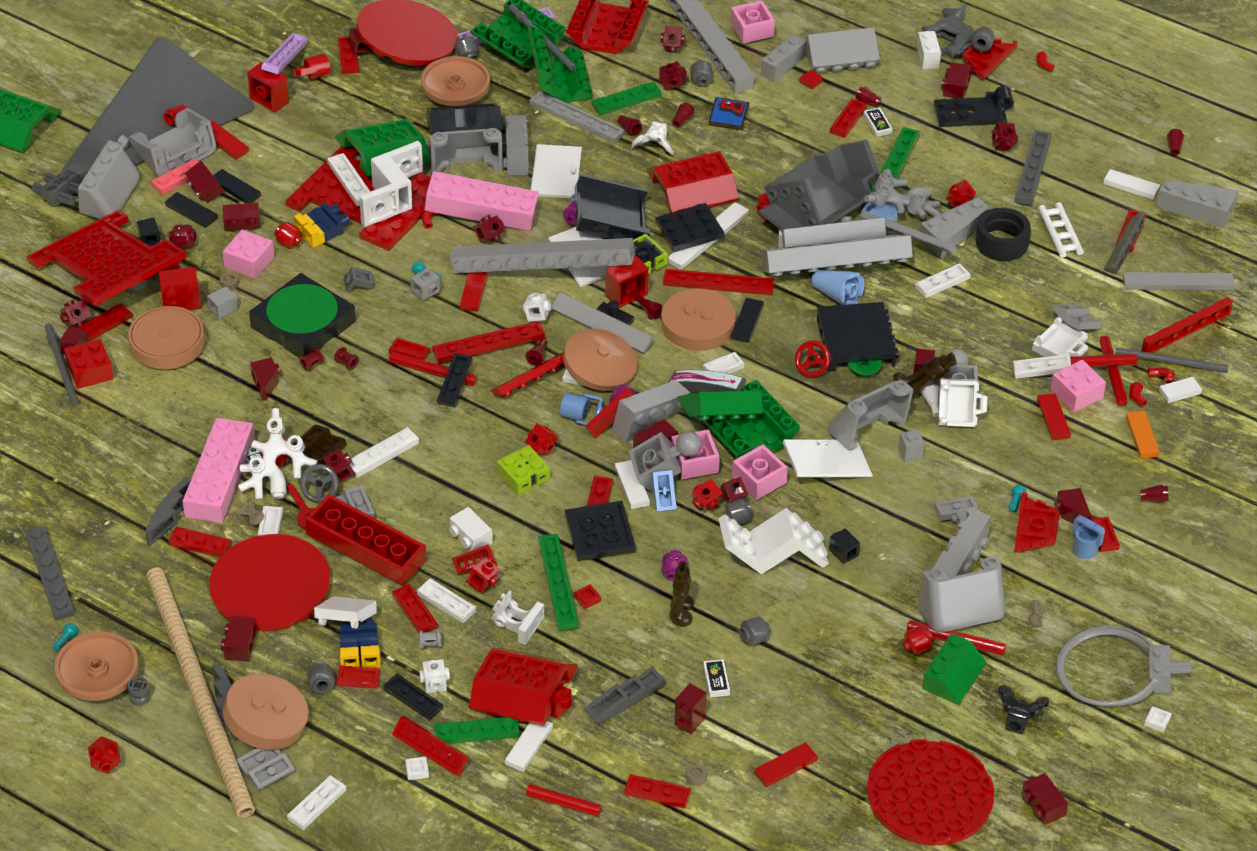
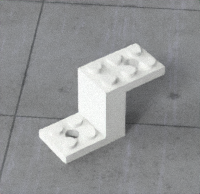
[360,141,423,227]
[718,508,829,574]

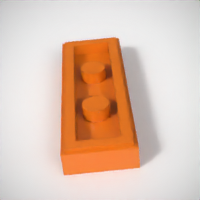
[1126,411,1160,458]

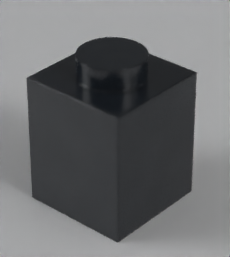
[136,217,161,247]
[829,528,860,564]

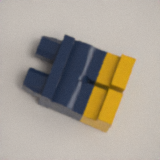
[294,203,350,248]
[340,617,381,668]

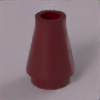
[855,86,882,107]
[672,102,694,128]
[617,115,642,135]
[1167,129,1184,155]
[1140,484,1169,503]

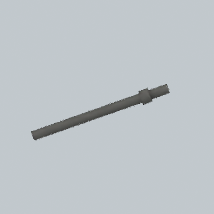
[508,4,576,71]
[44,323,79,406]
[1115,347,1229,373]

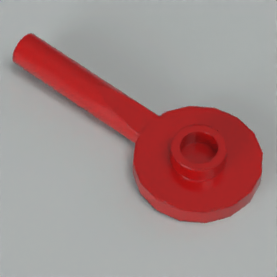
[286,484,315,531]

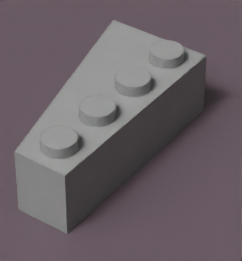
[502,115,529,175]
[1157,180,1239,228]
[920,197,989,259]
[612,380,691,443]
[932,507,991,578]

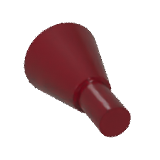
[635,295,663,320]
[525,339,548,366]

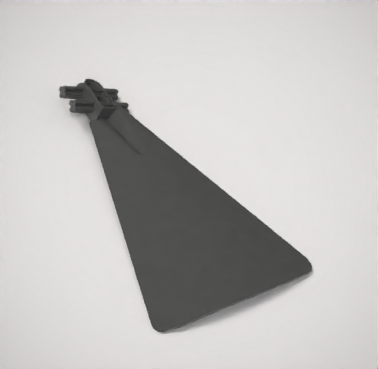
[31,37,254,206]

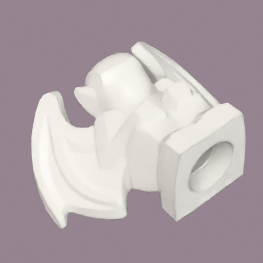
[631,121,675,156]

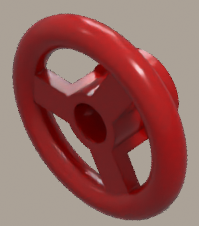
[795,340,830,378]

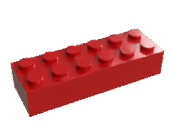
[305,494,426,586]

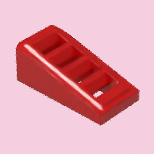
[452,544,498,575]

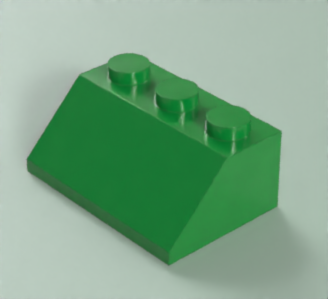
[922,633,986,705]

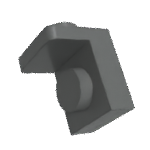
[343,267,374,292]

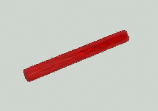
[1099,335,1128,406]
[389,352,477,386]
[907,620,1006,655]

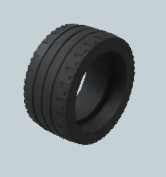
[975,207,1031,262]

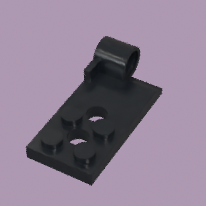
[933,86,1014,127]

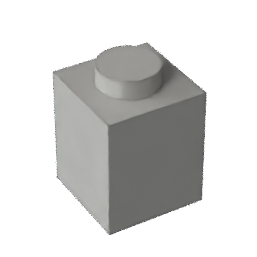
[207,286,238,319]
[898,430,925,462]

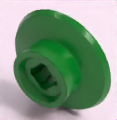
[848,360,882,377]

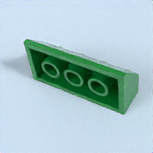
[677,390,763,420]

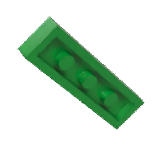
[592,81,662,116]
[434,717,520,744]

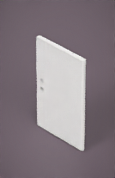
[530,144,582,198]
[548,227,611,287]
[783,440,873,477]

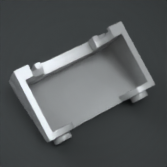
[129,108,216,176]
[430,128,503,174]
[828,380,914,450]
[918,556,1005,632]

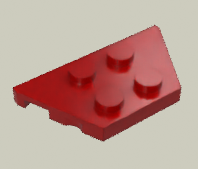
[962,38,1018,80]
[1014,492,1060,553]

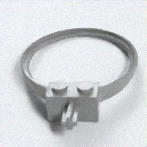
[1056,626,1192,706]

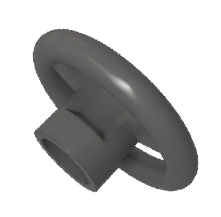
[300,464,338,503]

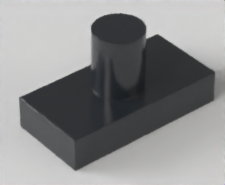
[596,300,634,326]

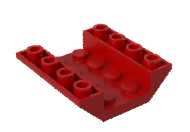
[566,0,649,55]
[647,151,739,213]
[469,648,578,726]

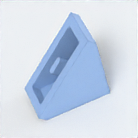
[861,202,898,221]
[652,470,676,511]

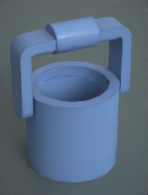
[560,392,604,426]
[1072,515,1105,559]

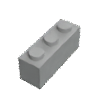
[761,35,806,83]

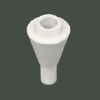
[920,383,939,417]

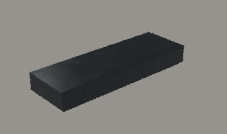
[213,169,261,203]
[165,192,218,228]
[731,297,764,343]
[437,353,473,408]
[383,673,443,721]

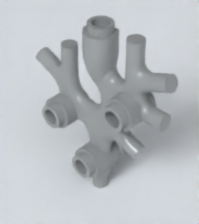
[864,169,941,220]

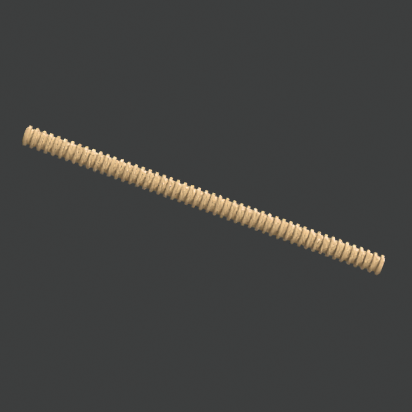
[146,567,255,818]

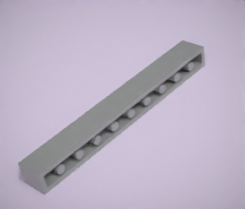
[666,0,755,94]
[450,238,635,273]

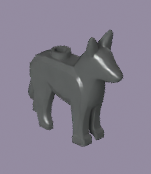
[922,4,974,57]

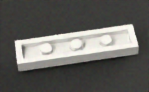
[327,153,370,206]
[350,427,419,478]

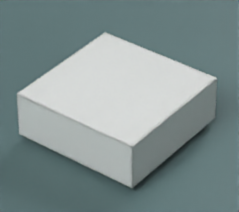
[1144,706,1172,732]
[405,757,429,780]

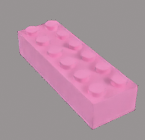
[425,171,539,231]
[183,418,255,523]

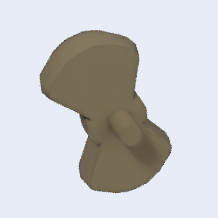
[240,502,264,526]
[1029,600,1044,627]

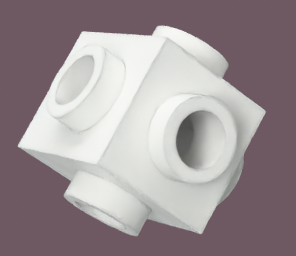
[523,293,551,322]
[419,659,450,693]

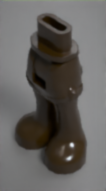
[893,352,957,400]
[669,561,694,627]

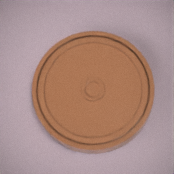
[661,289,736,351]
[128,306,205,369]
[223,674,309,750]

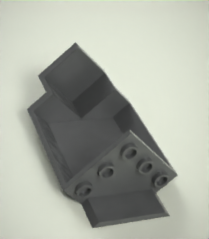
[758,139,879,229]

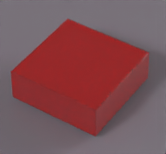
[799,70,824,89]
[573,584,601,610]

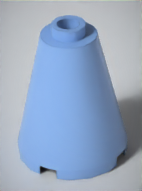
[812,270,864,305]

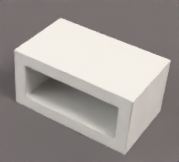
[917,31,941,69]
[449,507,493,551]

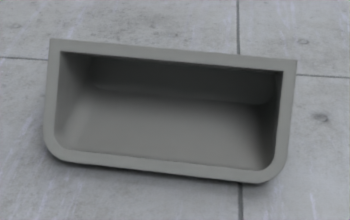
[805,27,880,74]
[78,140,140,219]

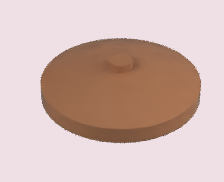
[421,56,490,106]
[563,328,637,391]
[54,632,139,701]

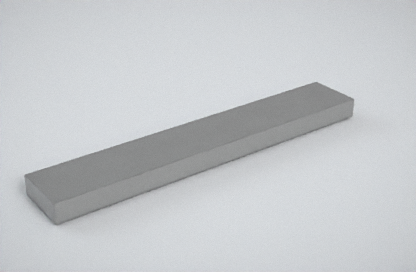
[529,91,625,144]
[861,211,957,254]
[781,217,886,248]
[1123,272,1235,290]
[551,293,654,355]

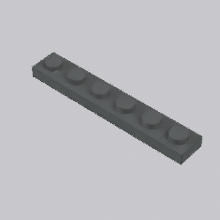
[1015,130,1052,205]
[25,526,75,621]

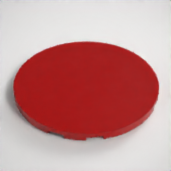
[356,0,458,65]
[209,534,331,631]
[867,739,994,846]

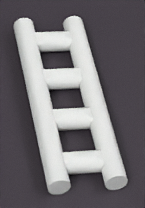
[1038,202,1084,258]

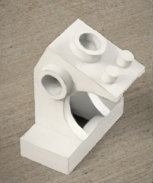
[491,591,544,645]

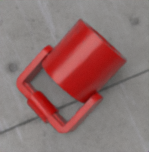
[292,53,331,80]

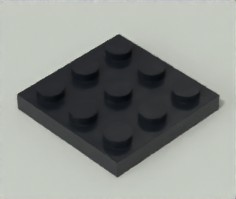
[655,203,725,252]
[564,500,635,561]

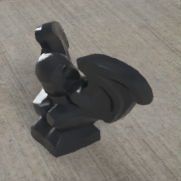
[997,685,1049,735]

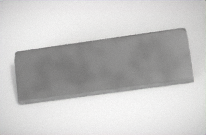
[1104,211,1145,275]

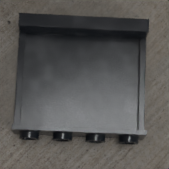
[575,174,651,240]
[816,302,899,372]

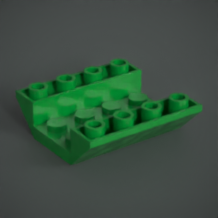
[470,0,566,69]
[527,25,593,103]
[0,88,62,153]
[335,119,430,177]
[702,379,800,459]

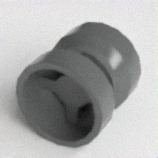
[128,677,150,706]

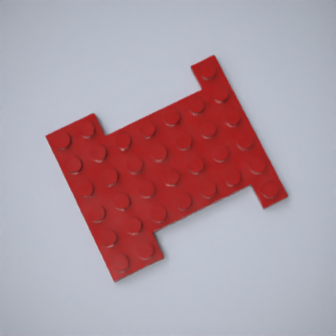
[285,146,431,251]
[26,210,187,306]

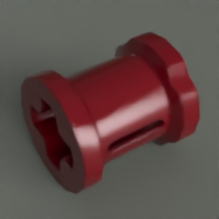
[334,347,359,370]
[299,348,324,371]

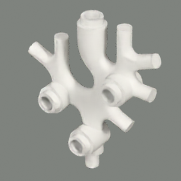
[238,408,318,500]

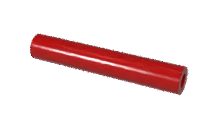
[1070,354,1138,367]
[526,784,602,817]

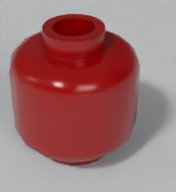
[274,222,302,249]
[902,625,934,655]

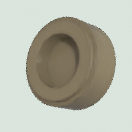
[220,273,239,290]
[686,764,707,786]

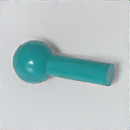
[412,262,441,278]
[1009,485,1027,511]
[52,623,79,651]

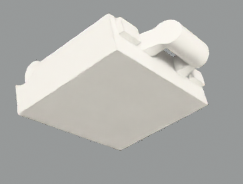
[1032,317,1088,357]
[938,378,988,427]
[314,596,377,629]

